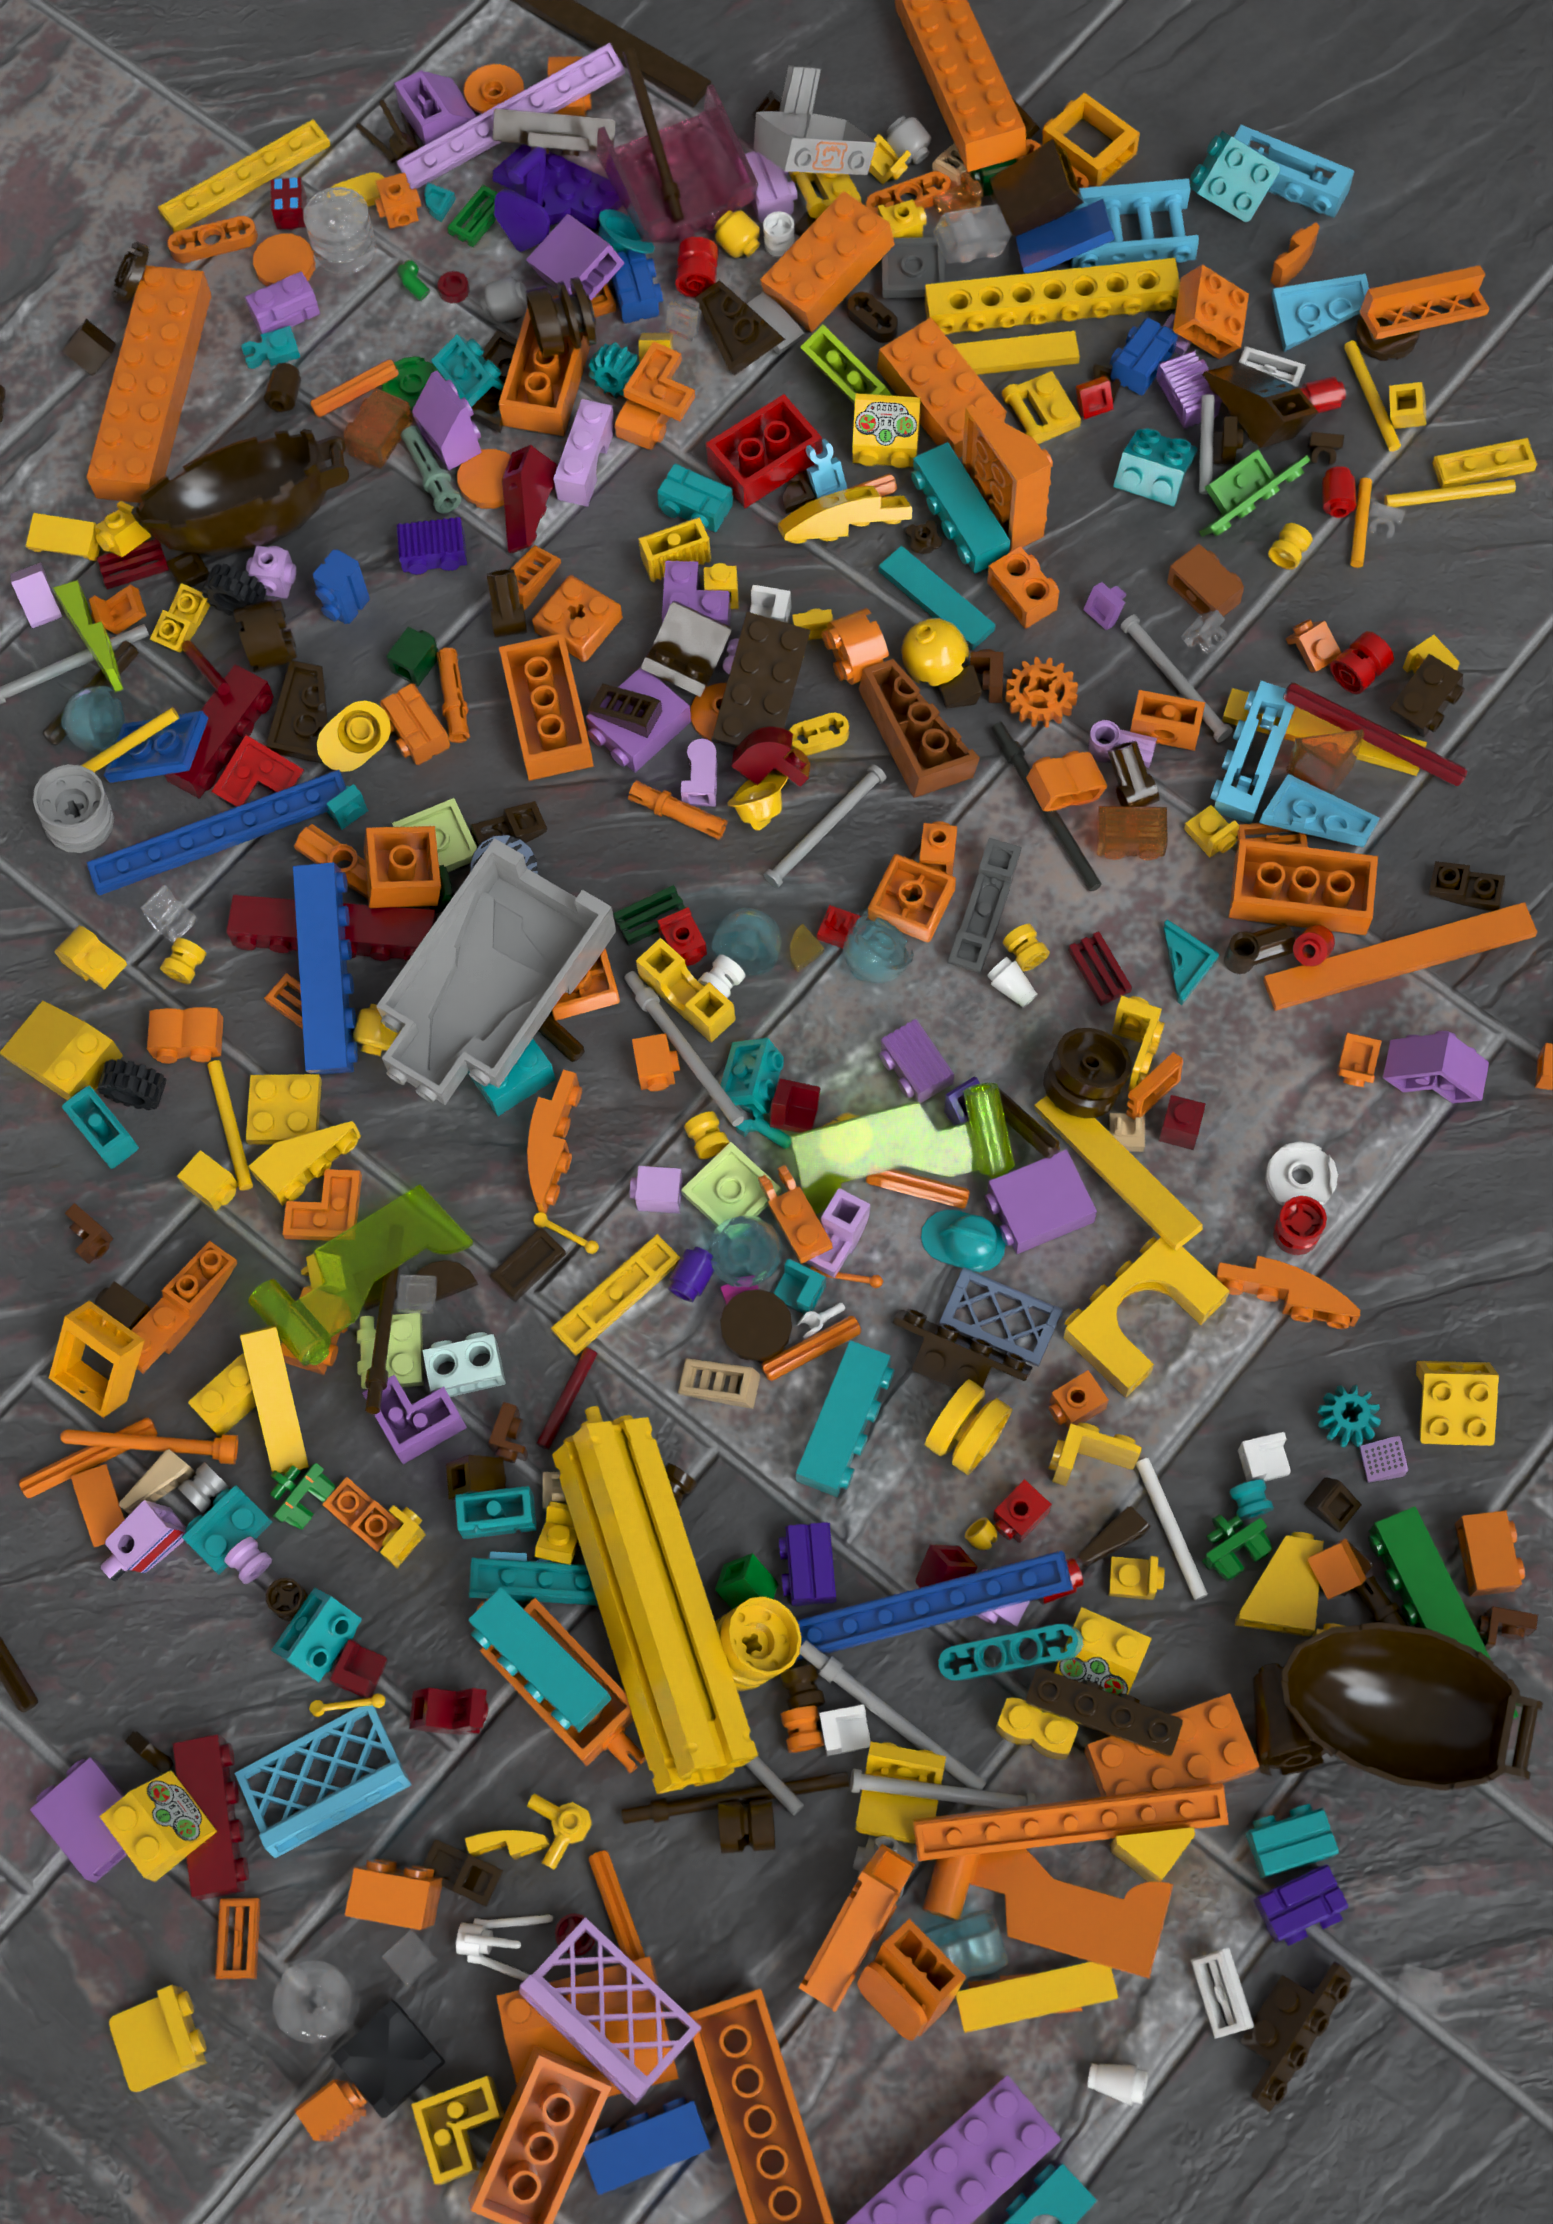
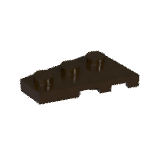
[695,280,786,375]
[470,330,518,433]
[266,660,328,764]

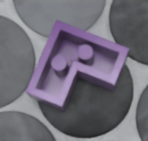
[662,561,731,640]
[1383,1031,1489,1104]
[363,1375,467,1464]

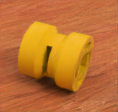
[1268,523,1313,570]
[1003,923,1050,972]
[160,938,206,984]
[684,1111,730,1160]

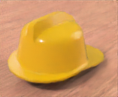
[317,701,391,772]
[727,769,788,831]

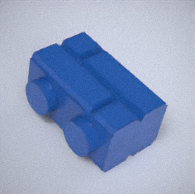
[611,250,663,324]
[1110,317,1178,395]
[312,549,370,624]

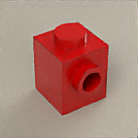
[993,1479,1052,1544]

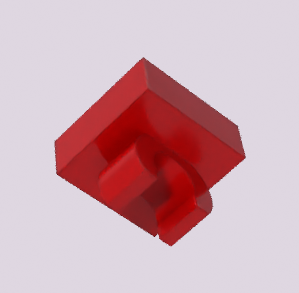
[1075,376,1114,420]
[817,905,861,951]

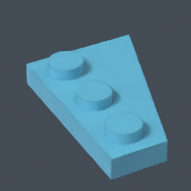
[1271,274,1369,352]
[1259,774,1380,847]

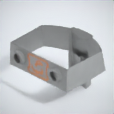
[753,65,877,175]

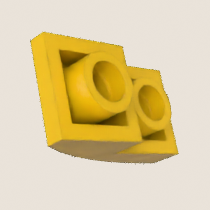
[150,583,210,653]

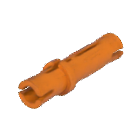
[436,648,470,743]
[628,780,728,840]

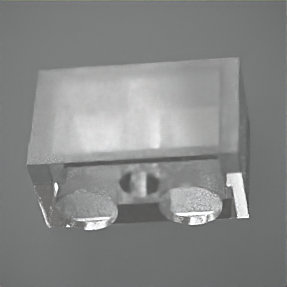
[933,204,1012,264]

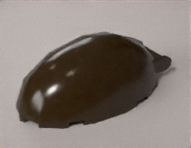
[131,429,349,556]
[1280,1622,1543,1791]

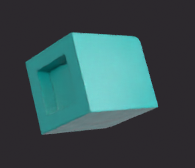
[774,1258,826,1315]

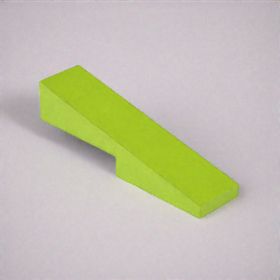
[53,580,123,692]

